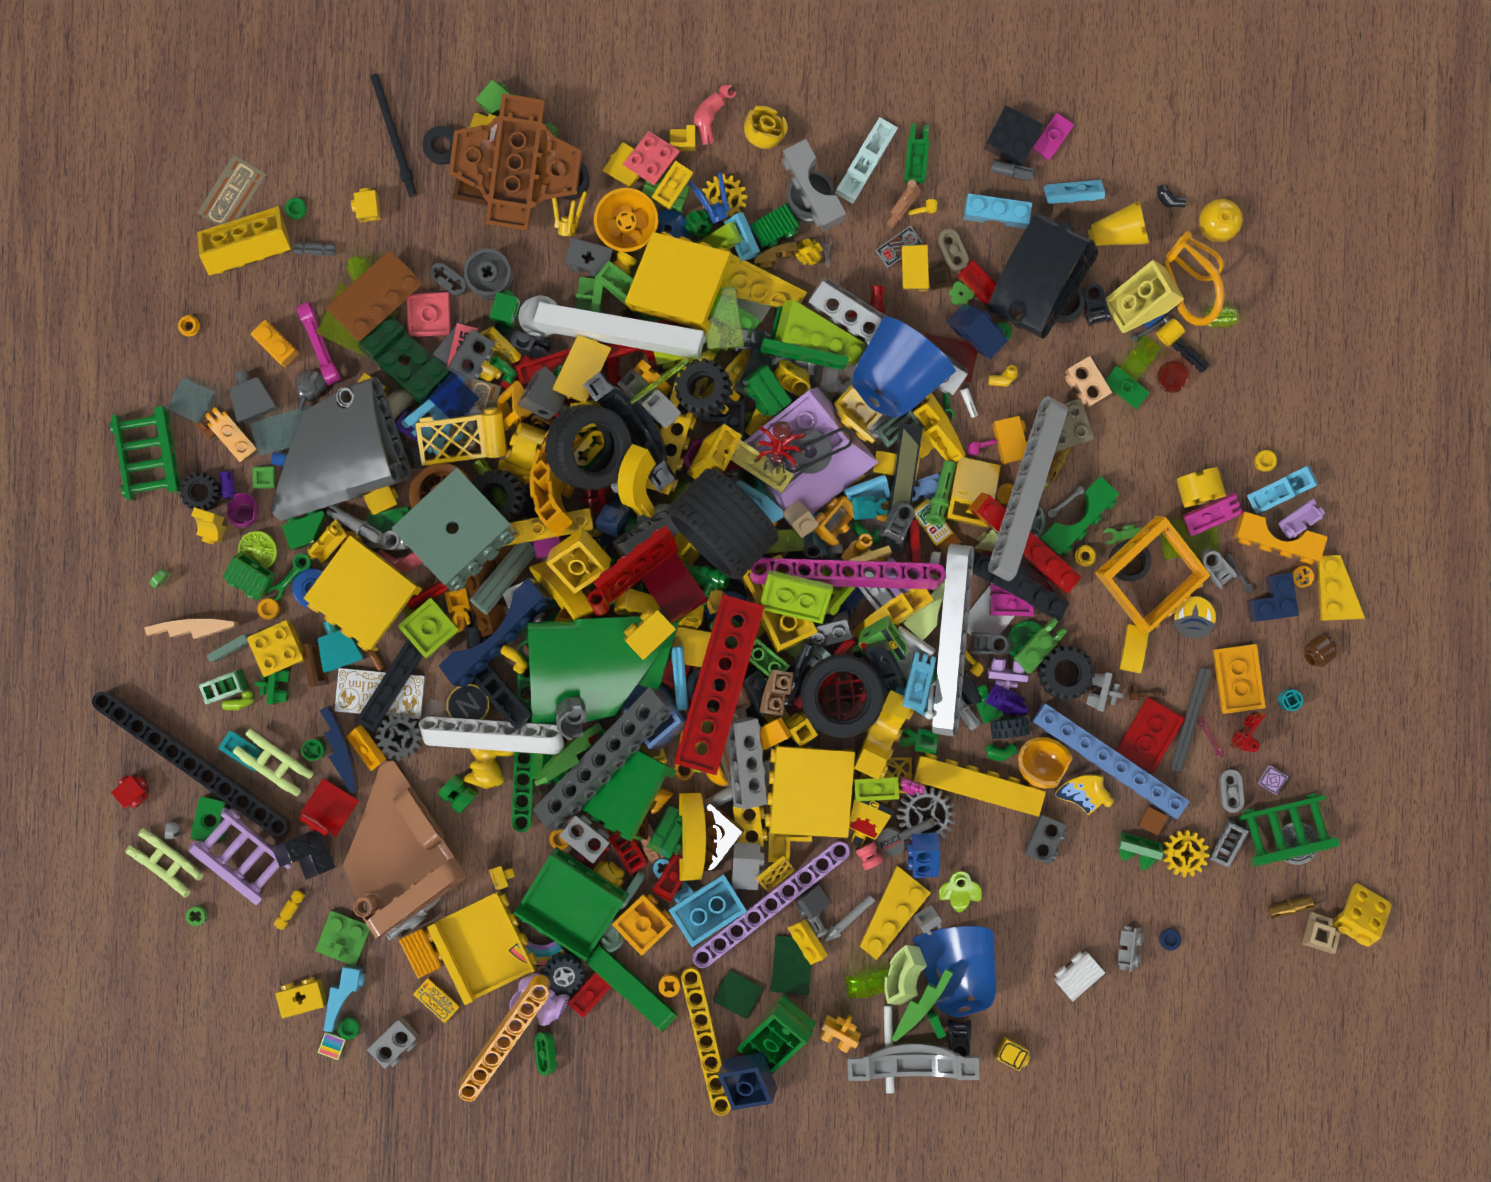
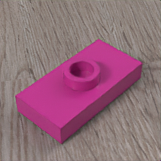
[1032,113,1074,161]

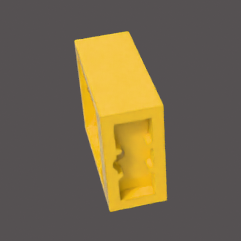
[686,424,742,479]

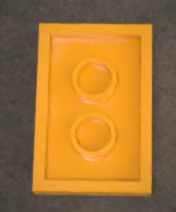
[1212,644,1266,714]

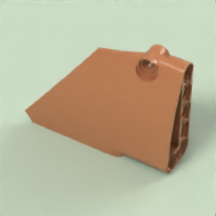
[343,761,468,939]

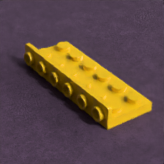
[502,508,594,547]

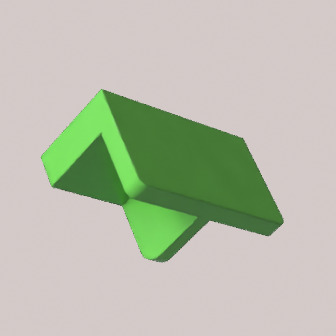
[575,276,605,313]

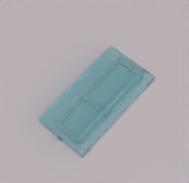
[250,405,312,456]

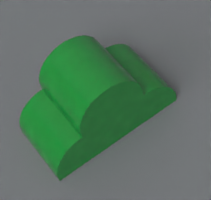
[737,994,816,1074]

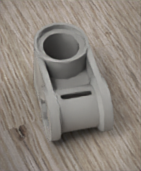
[1198,548,1237,590]

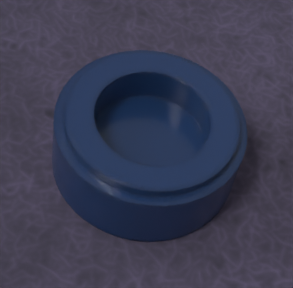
[1158,928,1181,951]

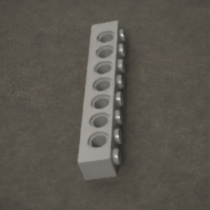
[809,276,968,395]

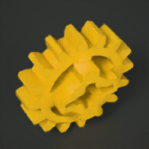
[702,174,747,222]
[1162,830,1210,877]

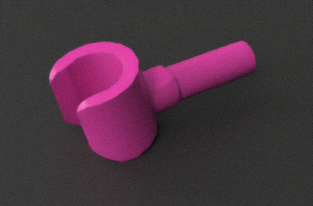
[967,439,997,455]

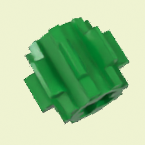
[685,210,712,238]

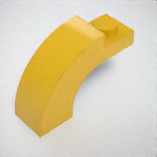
[618,444,657,518]

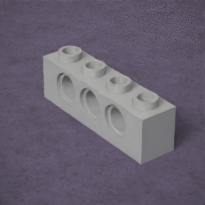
[727,717,768,809]

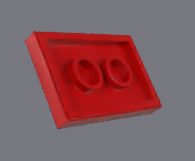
[1115,697,1185,774]

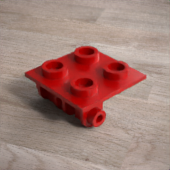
[1230,712,1266,752]

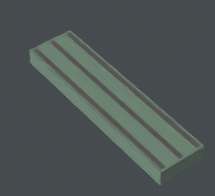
[470,542,536,615]

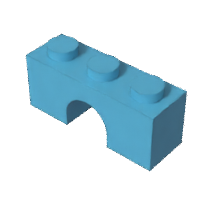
[963,193,1032,229]

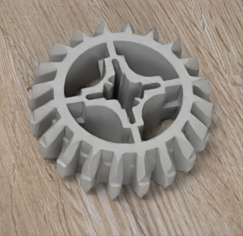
[897,786,956,840]

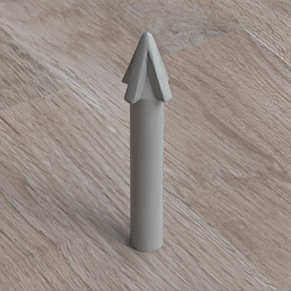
[824,895,875,942]

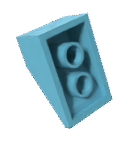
[669,874,747,947]

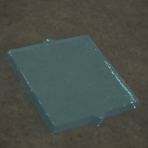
[166,378,216,424]

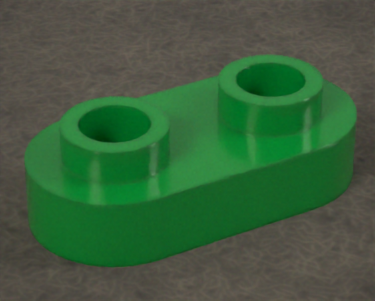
[534,1031,557,1076]

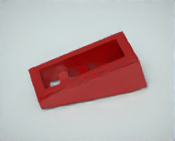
[608,834,649,875]

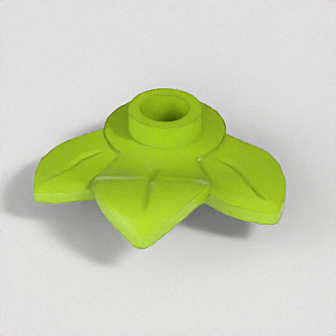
[939,871,982,913]

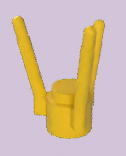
[552,191,587,236]

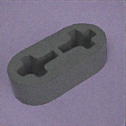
[430,263,467,296]

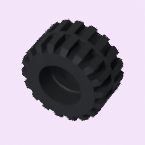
[674,358,733,417]
[472,470,528,523]
[1037,646,1095,700]

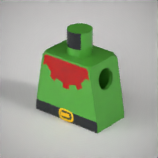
[852,616,908,661]

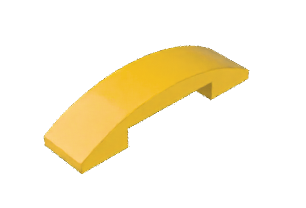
[679,793,706,881]

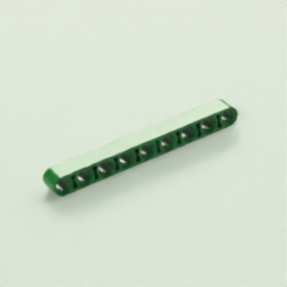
[511,640,534,833]

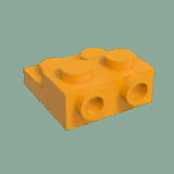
[612,893,674,956]

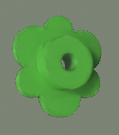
[949,281,974,305]

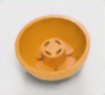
[594,188,658,252]

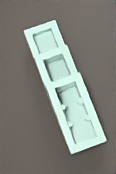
[835,117,898,204]

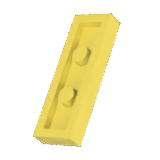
[730,440,794,494]

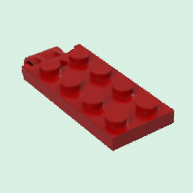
[587,525,679,615]

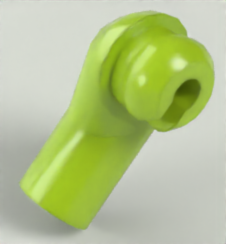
[222,691,254,710]

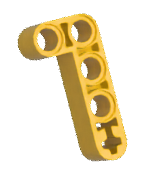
[614,589,704,630]

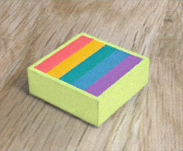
[318,1031,346,1060]

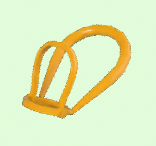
[1164,230,1225,326]

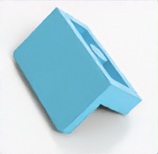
[724,212,761,261]

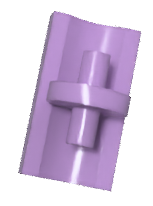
[987,657,1028,690]

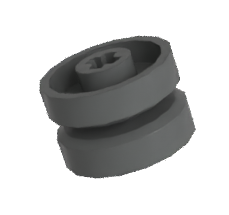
[787,170,834,224]
[464,249,514,300]

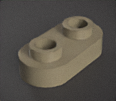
[938,229,969,271]

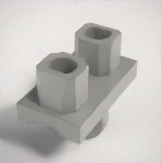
[1086,672,1124,712]

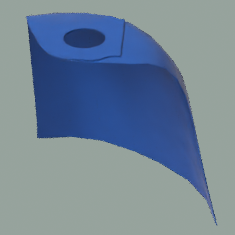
[852,316,956,418]
[912,926,996,1017]

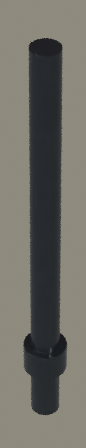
[370,74,417,198]

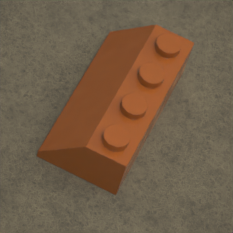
[325,250,422,342]

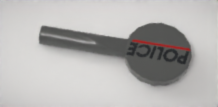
[877,818,935,856]

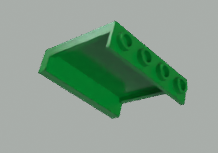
[575,731,677,841]
[513,847,629,961]

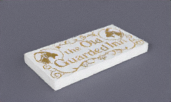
[335,668,425,719]

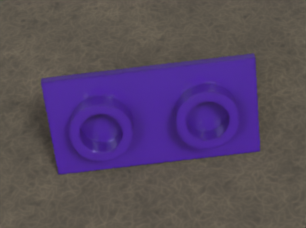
[985,684,1028,717]

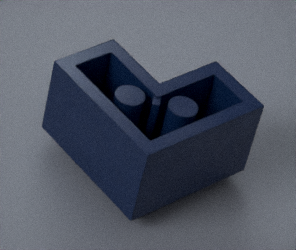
[946,303,1008,360]
[1247,573,1299,622]

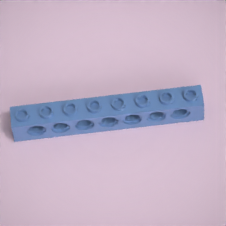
[1030,703,1190,819]

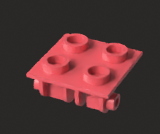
[623,131,680,186]

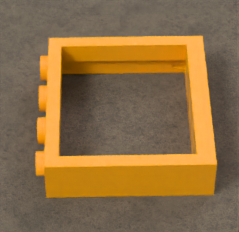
[1095,516,1211,633]

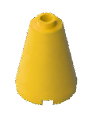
[1088,201,1149,246]

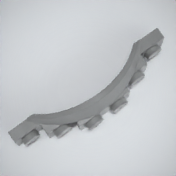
[847,1043,980,1081]

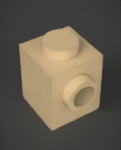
[783,499,819,538]

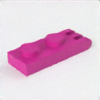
[1182,493,1243,536]
[898,776,925,795]

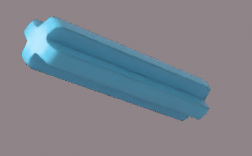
[671,646,688,710]

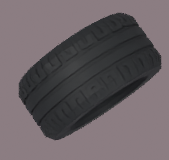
[545,404,632,490]
[801,654,884,738]

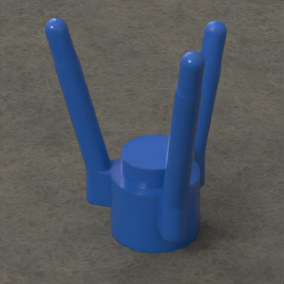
[689,172,731,224]

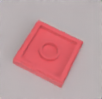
[406,292,452,338]

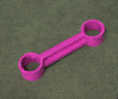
[296,301,341,386]

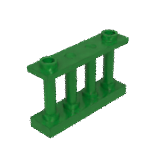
[110,406,181,501]
[1238,793,1340,868]

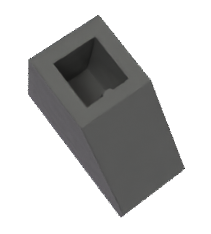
[796,883,831,920]

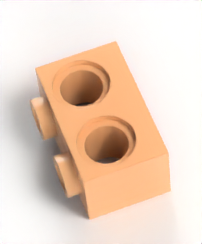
[1065,356,1112,408]

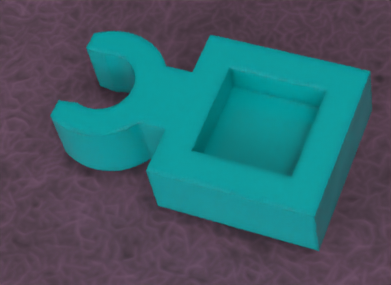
[851,496,889,520]

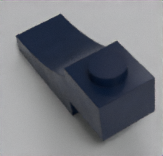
[596,493,634,537]

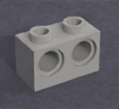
[559,814,611,863]
[367,1016,419,1069]

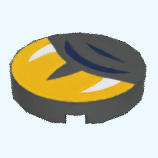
[1172,596,1216,639]

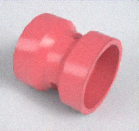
[855,841,884,870]

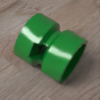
[437,774,479,814]

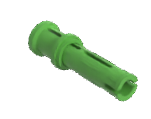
[926,461,957,526]

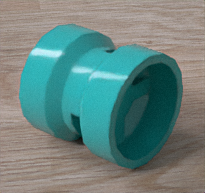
[1277,689,1303,711]

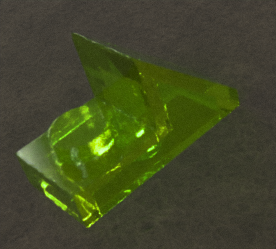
[1119,335,1161,381]

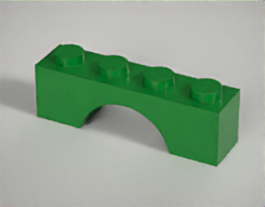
[1039,476,1119,556]

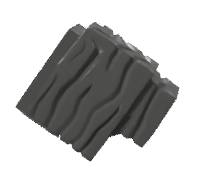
[556,697,586,740]

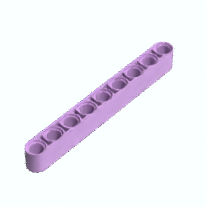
[693,840,850,968]

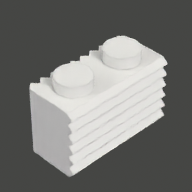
[1053,951,1105,1001]

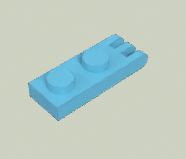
[1044,180,1105,204]
[902,651,936,712]

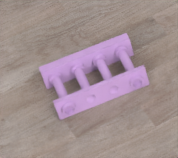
[189,807,291,905]

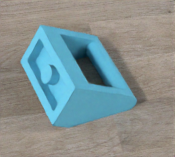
[843,475,890,503]
[736,480,783,523]

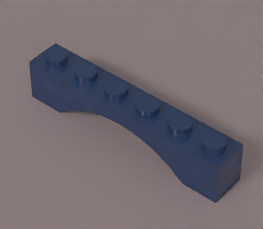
[439,578,553,687]

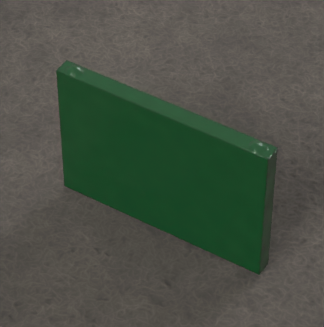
[770,935,812,995]

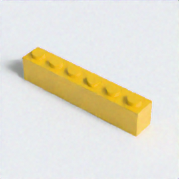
[912,753,1046,817]

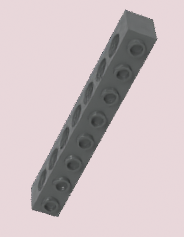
[533,687,675,831]

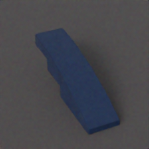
[320,706,359,793]

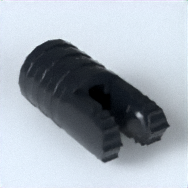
[464,612,486,649]
[962,668,982,705]

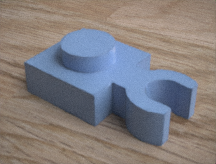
[912,473,940,502]

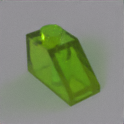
[845,967,890,998]

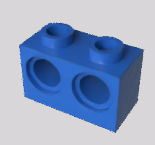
[907,833,940,878]

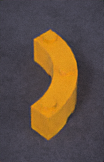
[530,431,582,538]

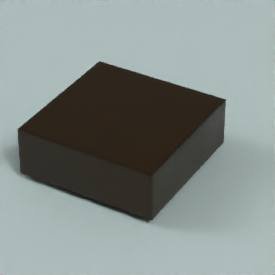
[928,265,953,291]

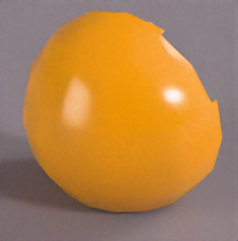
[1018,737,1072,789]

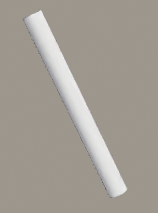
[884,1005,895,1093]

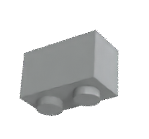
[732,843,764,890]

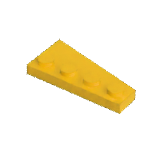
[718,254,807,308]

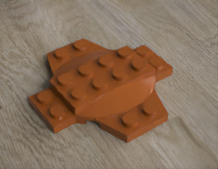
[449,93,583,231]

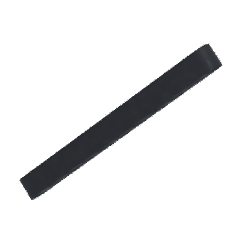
[92,691,291,837]

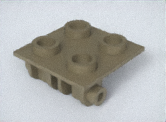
[1055,398,1094,452]

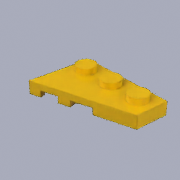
[1317,555,1365,621]

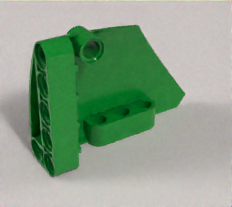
[528,615,678,725]

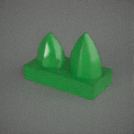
[1118,832,1164,871]

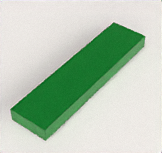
[760,338,849,370]

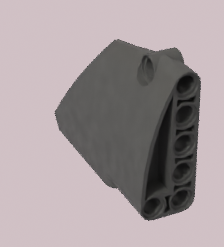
[270,377,411,521]

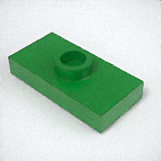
[1105,366,1150,410]

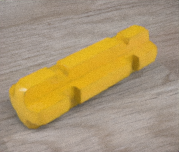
[274,889,305,930]

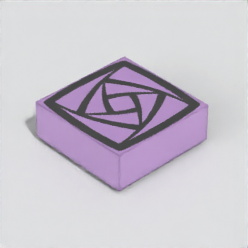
[1257,765,1288,795]

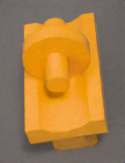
[820,1015,861,1053]

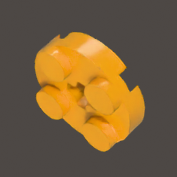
[633,359,672,396]

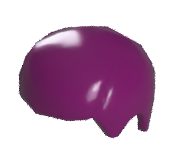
[226,493,259,528]

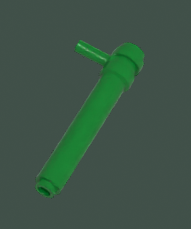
[617,555,730,606]

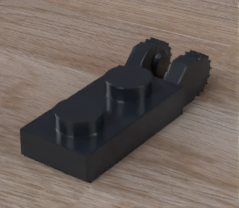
[494,323,552,358]
[865,640,907,692]

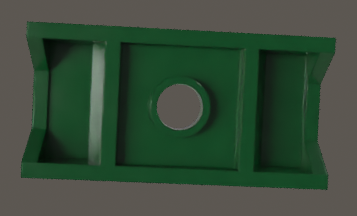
[358,314,451,405]

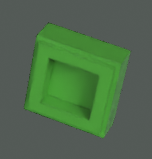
[252,466,276,489]

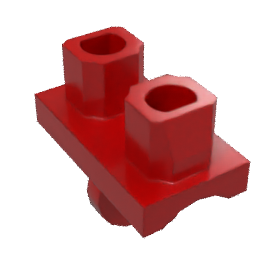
[580,484,613,515]

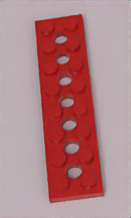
[674,594,765,775]

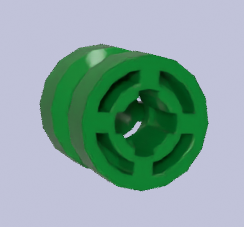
[301,739,327,761]

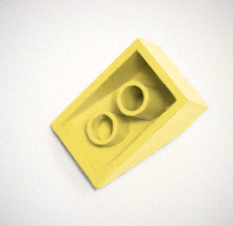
[1106,260,1184,333]

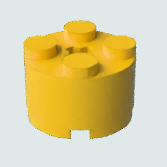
[505,421,547,470]
[1176,467,1226,508]

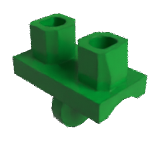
[254,669,291,705]

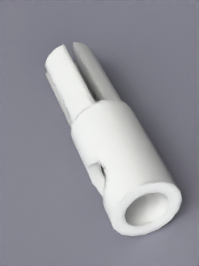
[961,388,978,418]

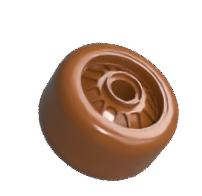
[409,463,472,508]

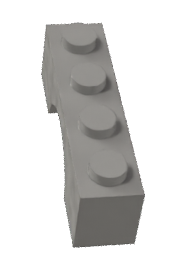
[781,139,846,232]
[617,369,681,428]

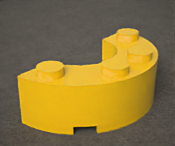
[854,690,914,780]

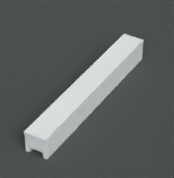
[533,302,706,359]

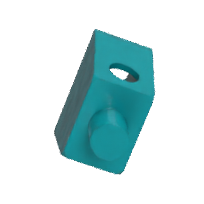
[318,622,366,673]

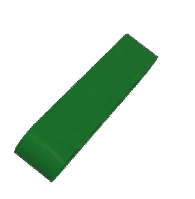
[586,945,678,1032]

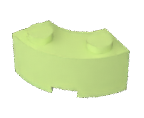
[885,945,927,1005]

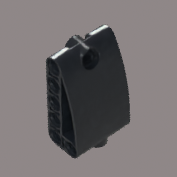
[988,213,1099,339]

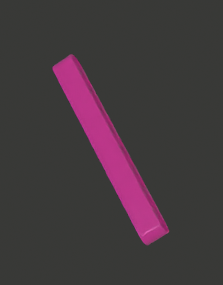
[749,558,946,589]

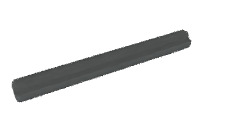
[1170,668,1212,772]

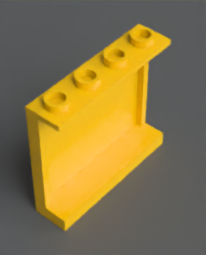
[625,232,736,331]
[304,536,423,651]
[765,744,855,838]
[427,890,538,1005]

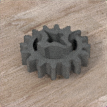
[375,713,423,761]

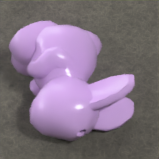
[509,973,570,1026]

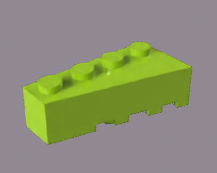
[775,299,866,366]

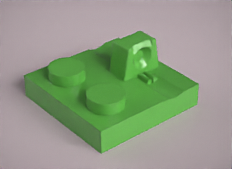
[315,910,370,966]

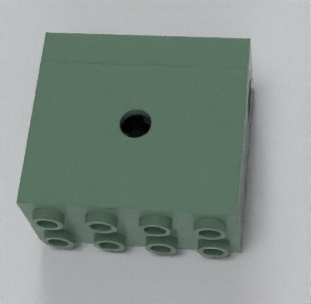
[392,468,517,592]

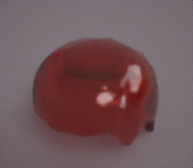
[1156,360,1190,393]

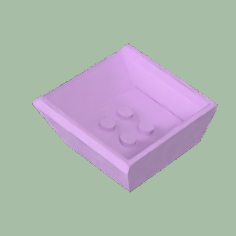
[744,387,878,529]

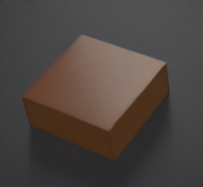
[1138,806,1168,836]

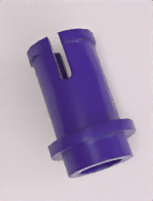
[219,471,237,499]

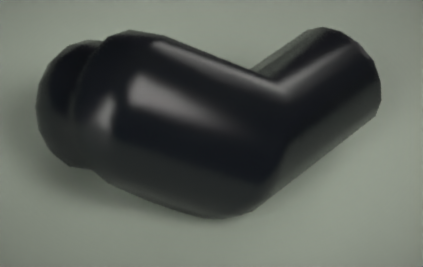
[1157,185,1186,208]

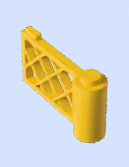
[415,407,507,466]

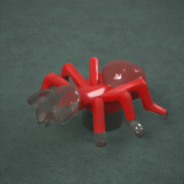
[752,421,806,474]

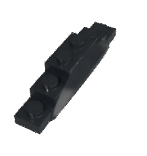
[583,371,678,492]
[957,542,1070,621]

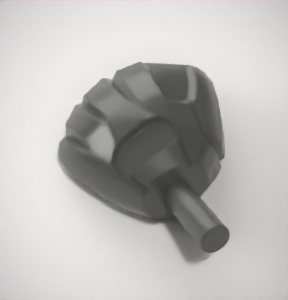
[295,370,328,411]

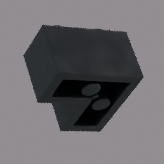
[701,400,745,442]
[272,830,336,880]

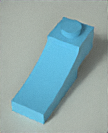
[1247,465,1319,515]
[323,965,366,1032]

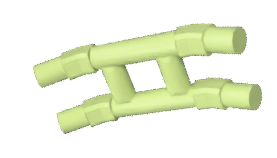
[233,729,314,796]
[125,828,204,898]

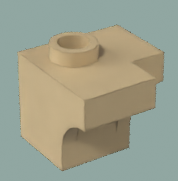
[1302,912,1341,954]

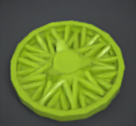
[238,531,278,569]

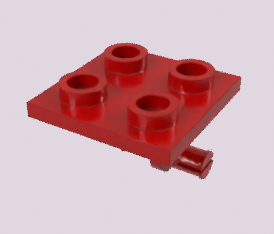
[299,778,360,837]

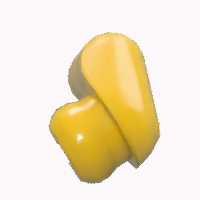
[501,645,528,674]

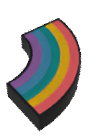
[509,936,567,966]

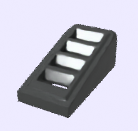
[1209,818,1249,868]

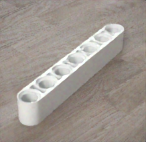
[419,716,565,754]

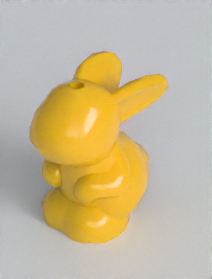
[463,748,514,789]

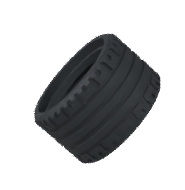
[668,469,778,579]

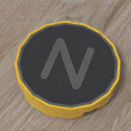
[447,684,490,720]

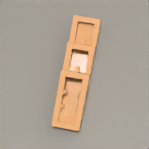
[144,619,239,639]

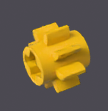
[795,239,823,265]

